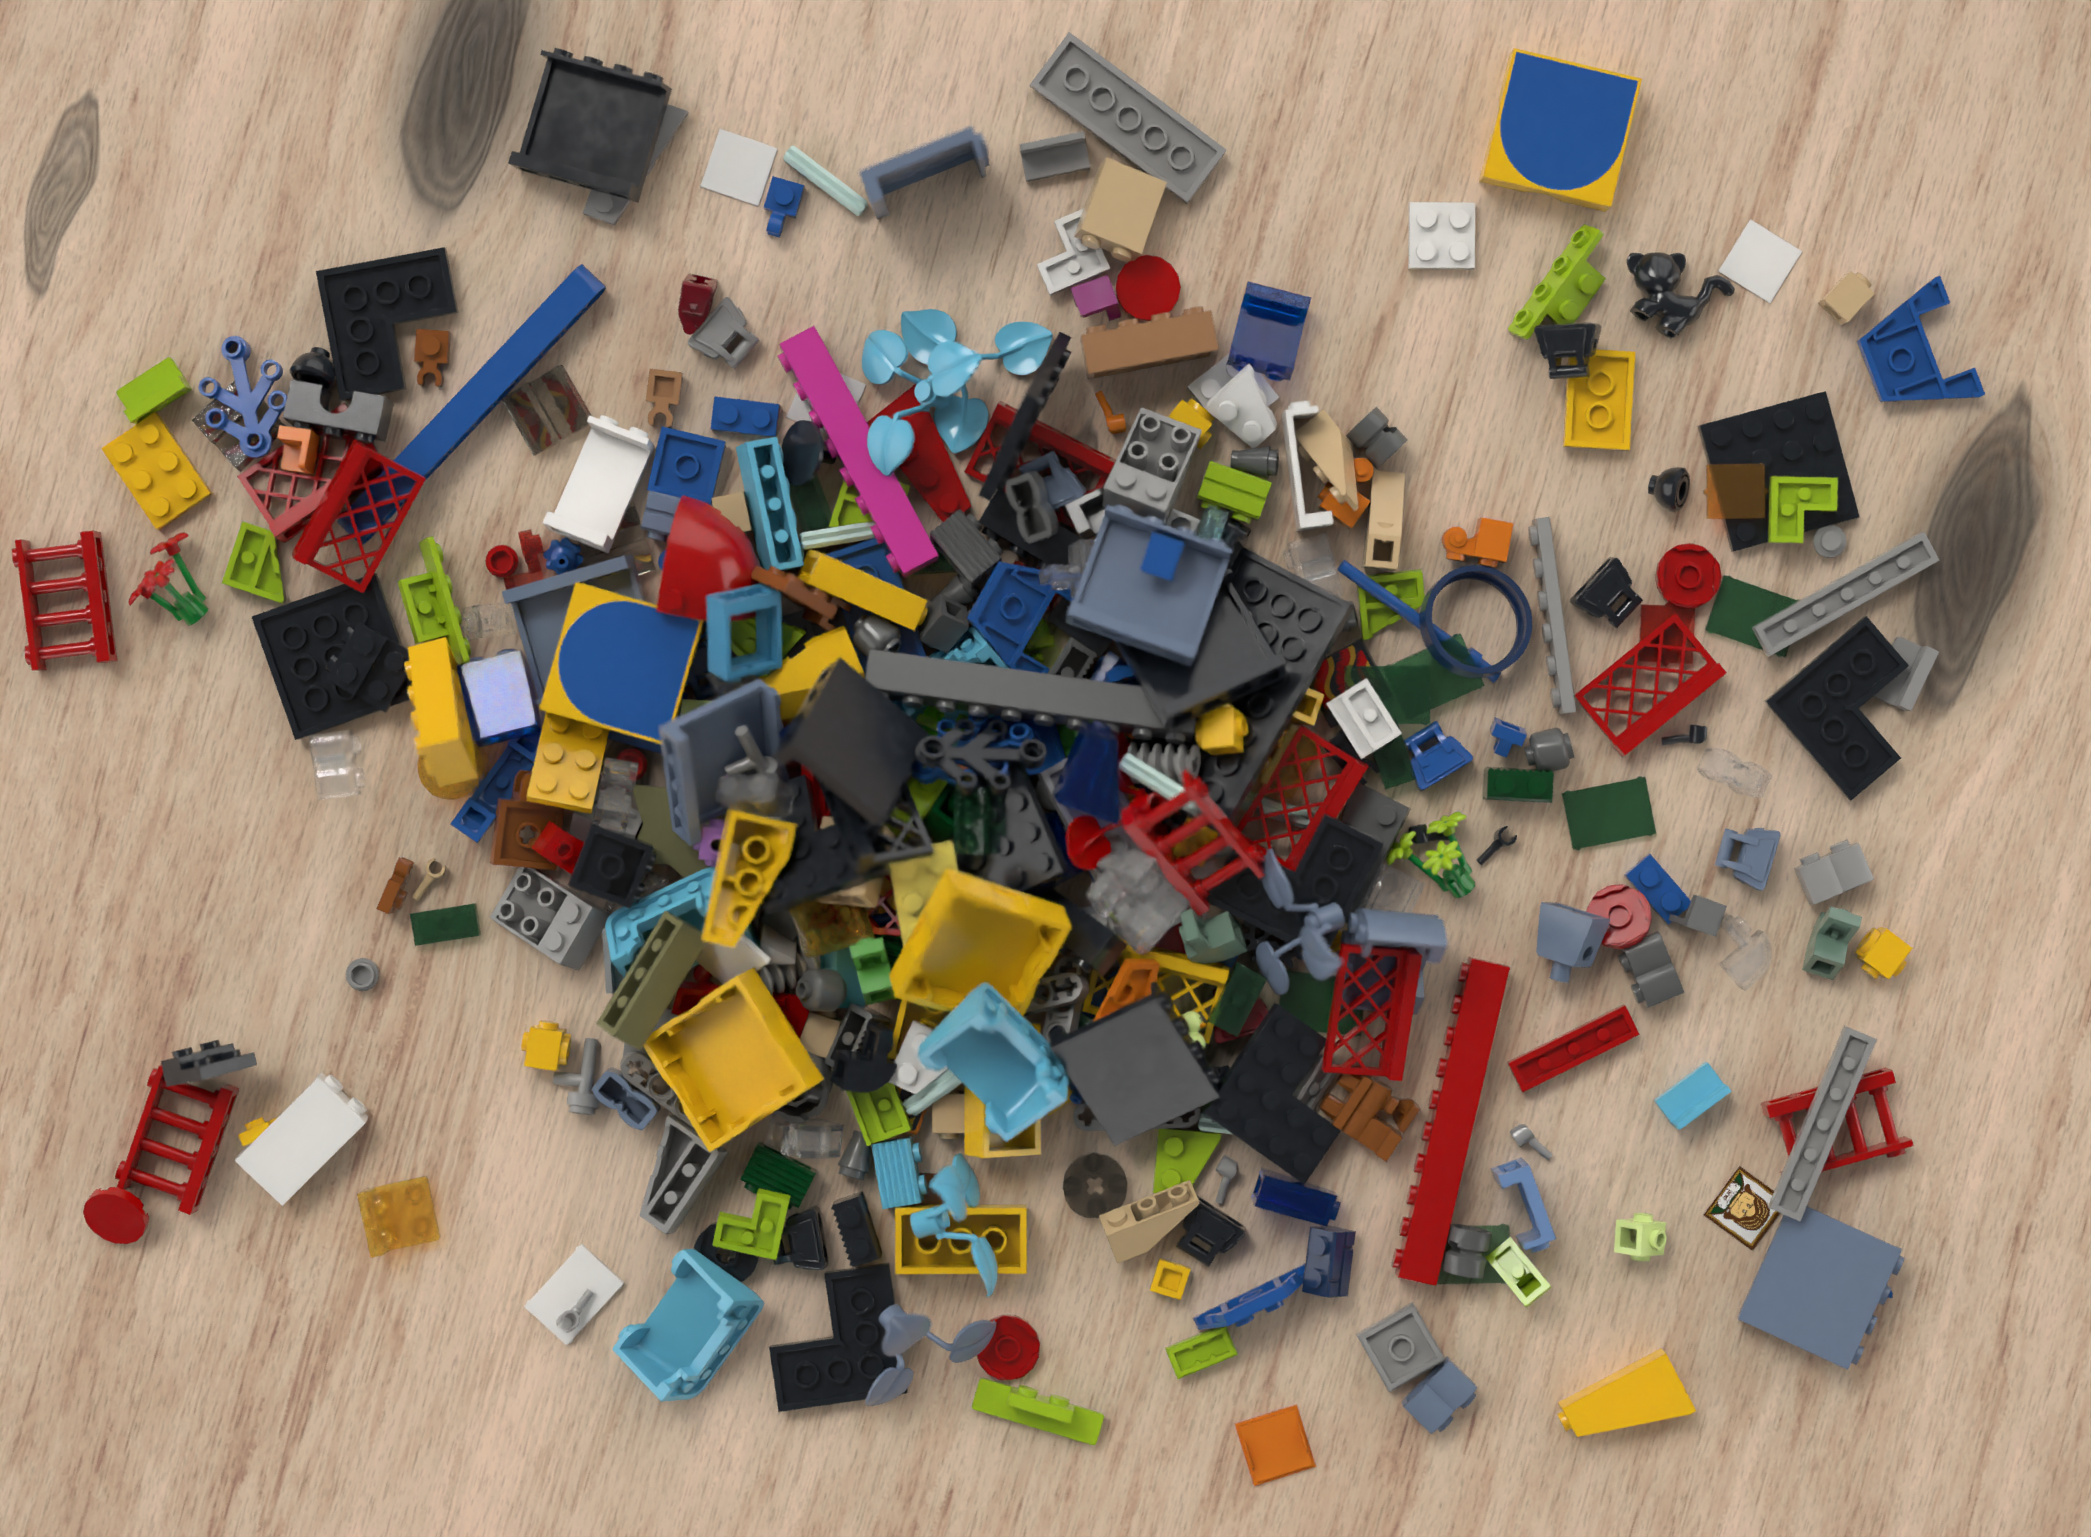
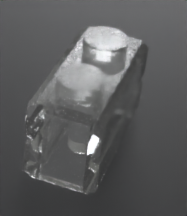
[1112,877,1190,955]

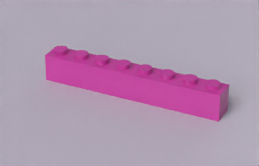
[777,326,938,578]

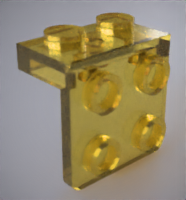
[789,900,875,958]

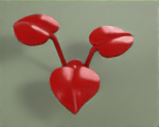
[1066,732,1173,870]

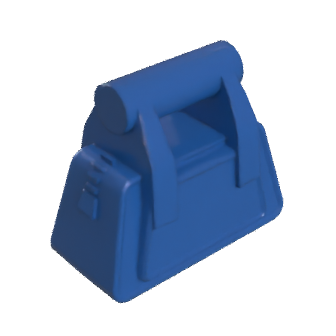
[1403,721,1473,791]

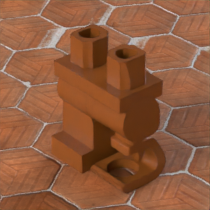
[1319,1074,1420,1162]

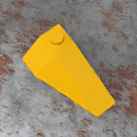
[756,626,865,720]
[701,810,796,948]

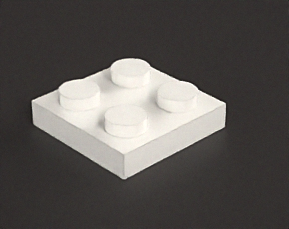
[1408,202,1475,270]

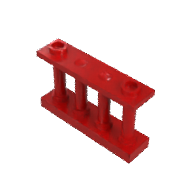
[12,530,117,671]
[1121,769,1265,916]
[115,1065,240,1215]
[1761,1067,1914,1174]

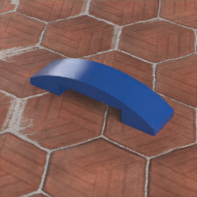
[450,718,542,843]

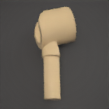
[412,858,446,901]

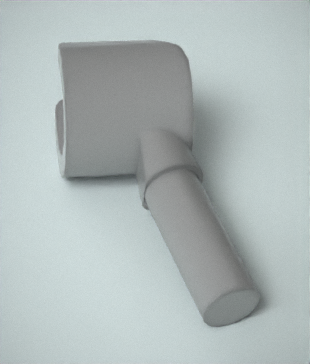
[1510,1124,1552,1160]
[1215,1155,1237,1204]
[556,1289,594,1333]

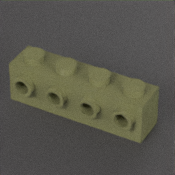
[596,910,706,1050]

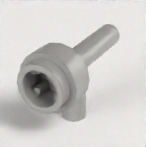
[724,726,782,792]
[553,1038,600,1115]

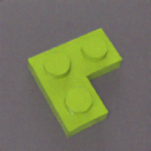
[1768,476,1838,543]
[712,1189,791,1260]

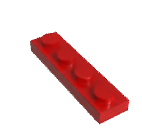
[1507,1004,1640,1092]

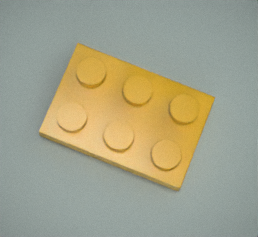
[1563,349,1636,451]
[101,412,213,530]
[526,711,610,814]

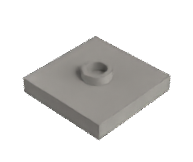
[1356,1302,1446,1392]

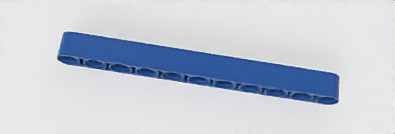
[337,264,606,545]

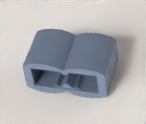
[592,1067,661,1130]
[1402,1356,1477,1434]

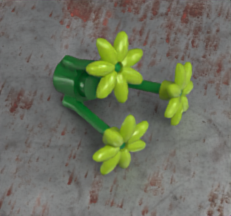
[1386,811,1475,898]

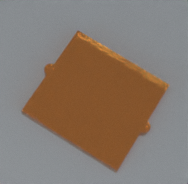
[1703,464,1768,519]

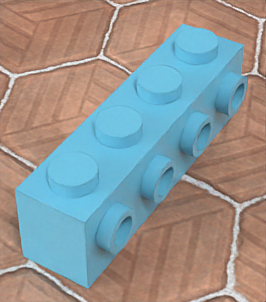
[736,437,804,571]

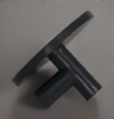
[781,420,836,486]

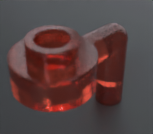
[503,529,544,590]

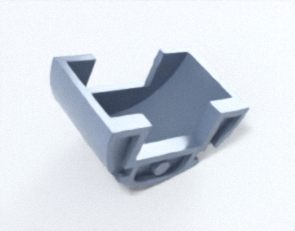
[1341,908,1447,1015]

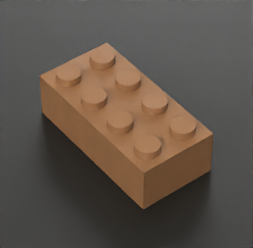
[1080,306,1219,380]

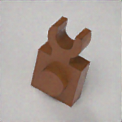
[414,329,451,387]
[376,857,414,914]

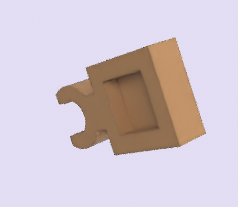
[646,369,683,428]

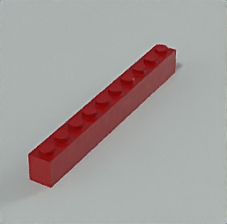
[1391,956,1510,1286]

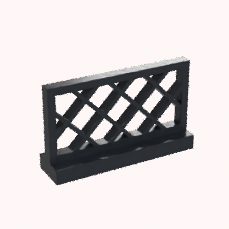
[815,775,934,876]

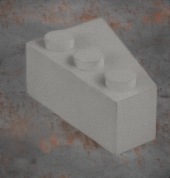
[639,1115,729,1234]

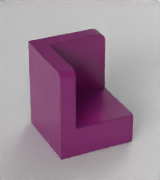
[1071,275,1121,321]

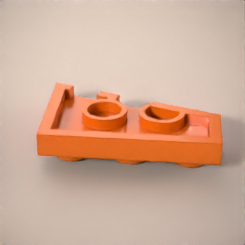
[1093,958,1160,1021]

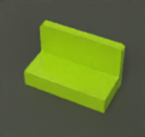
[116,357,192,424]

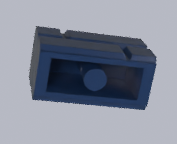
[1302,1226,1356,1298]

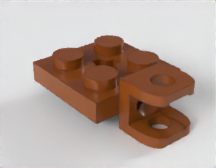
[751,566,852,632]
[490,770,564,870]

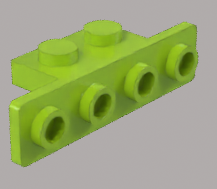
[1508,224,1606,340]
[397,536,471,666]
[972,1377,1104,1445]

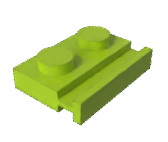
[846,1082,912,1146]

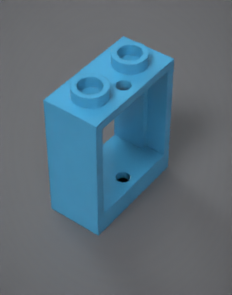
[707,584,782,682]

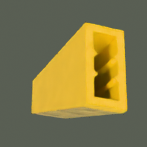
[796,549,928,631]
[1557,1348,1696,1437]

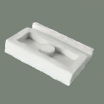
[1326,678,1402,759]

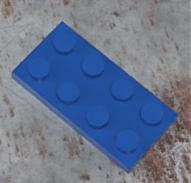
[826,538,926,676]

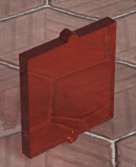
[1638,602,1695,666]

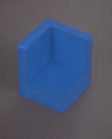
[1140,532,1186,581]

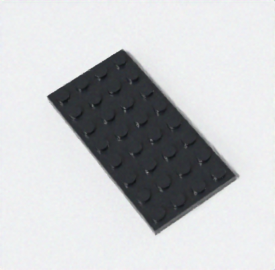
[1132,547,1355,835]

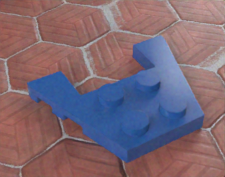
[1857,276,1985,402]
[966,561,1081,674]

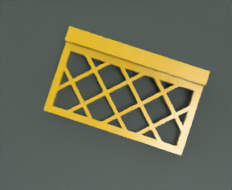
[1082,937,1229,1044]

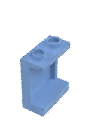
[1491,1158,1556,1252]

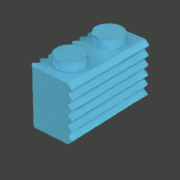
[871,1136,928,1209]

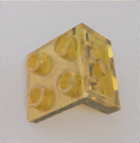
[1257,724,1321,800]
[357,1176,440,1258]

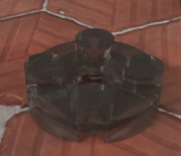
[1062,1152,1128,1218]

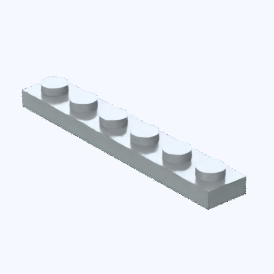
[1528,517,1576,714]
[1751,532,1940,656]
[1768,1026,1877,1221]

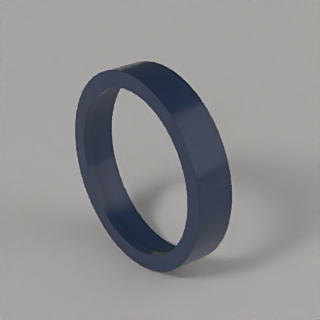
[1419,565,1532,678]

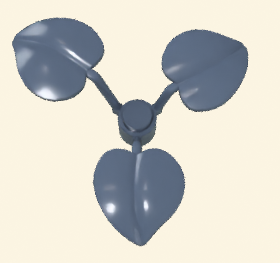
[1256,848,1345,995]
[865,1304,996,1407]

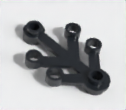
[916,719,1046,795]

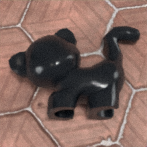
[1627,252,1735,339]

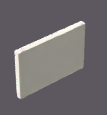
[696,934,771,985]
[524,1244,624,1345]

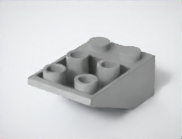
[1102,407,1202,525]
[490,867,611,971]

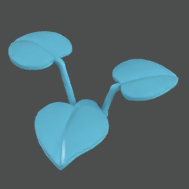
[901,309,1053,453]
[862,330,983,477]
[910,1153,998,1297]

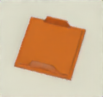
[1235,1404,1316,1486]

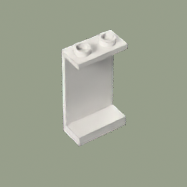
[1281,401,1333,531]
[543,415,654,553]
[235,1072,368,1206]

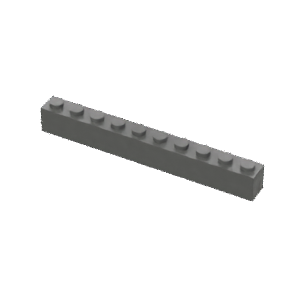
[865,649,1195,745]

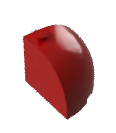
[656,495,762,621]

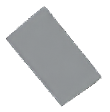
[761,923,798,965]

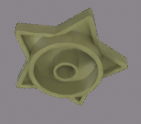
[632,785,727,878]

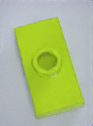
[1165,1326,1238,1379]

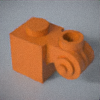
[1317,458,1374,530]
[1442,517,1514,568]

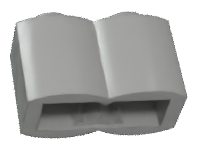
[1794,839,1874,905]

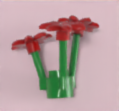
[128,532,208,626]

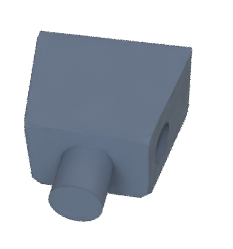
[1536,902,1610,983]

